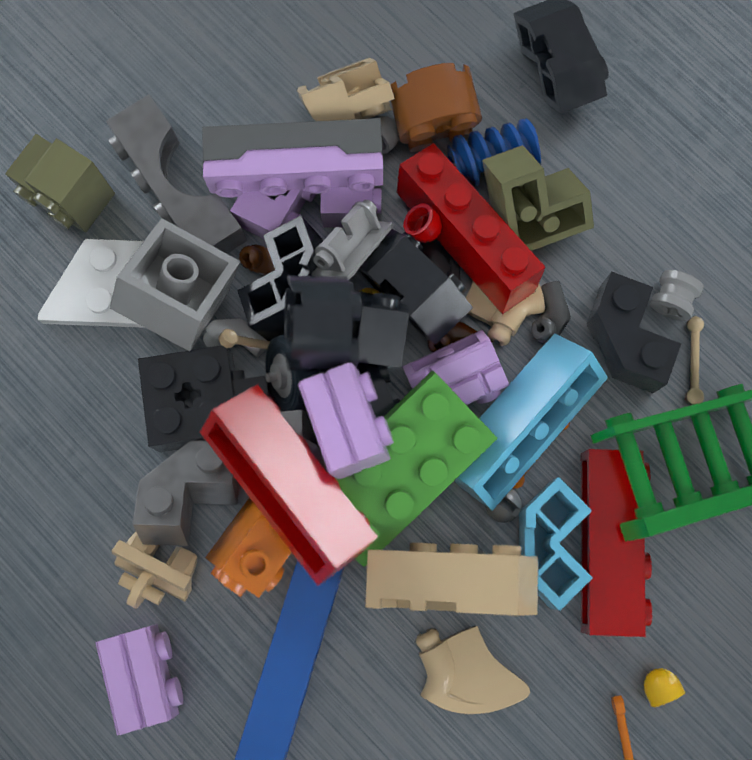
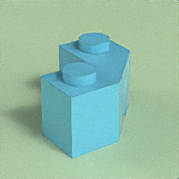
[519,477,592,611]

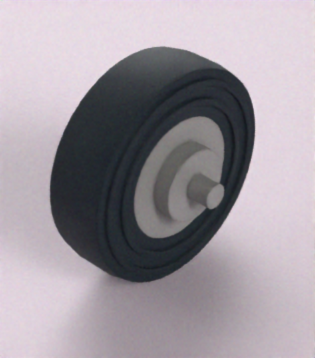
[265,335,319,412]

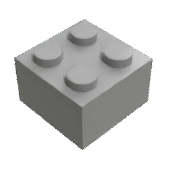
[110,218,240,352]

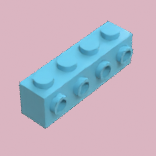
[454,333,608,511]

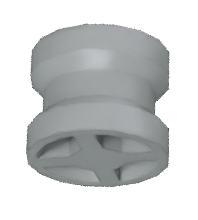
[649,270,704,321]

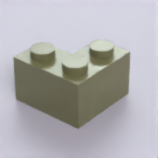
[5,134,115,233]
[482,145,594,251]

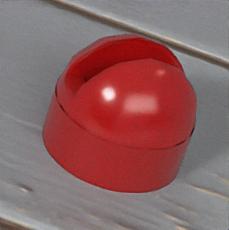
[403,203,442,242]

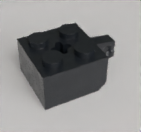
[138,345,271,453]

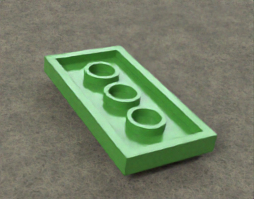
[327,370,498,567]

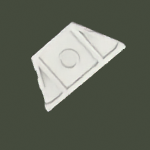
[38,239,206,330]

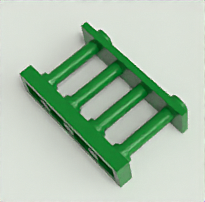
[590,384,752,542]

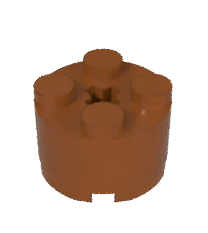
[390,63,482,153]

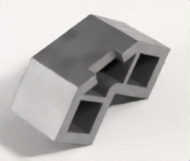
[133,440,240,546]

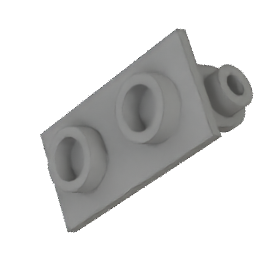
[311,200,394,280]

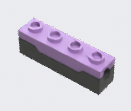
[202,118,383,198]

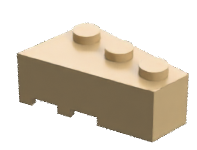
[365,543,538,616]

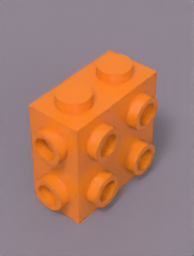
[205,497,292,598]

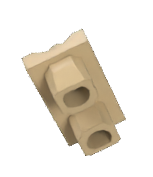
[112,532,197,609]

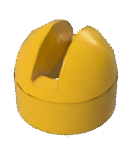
[644,668,686,707]

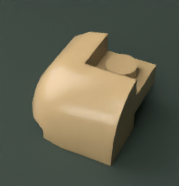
[297,57,395,121]

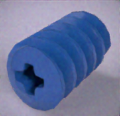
[447,118,541,187]

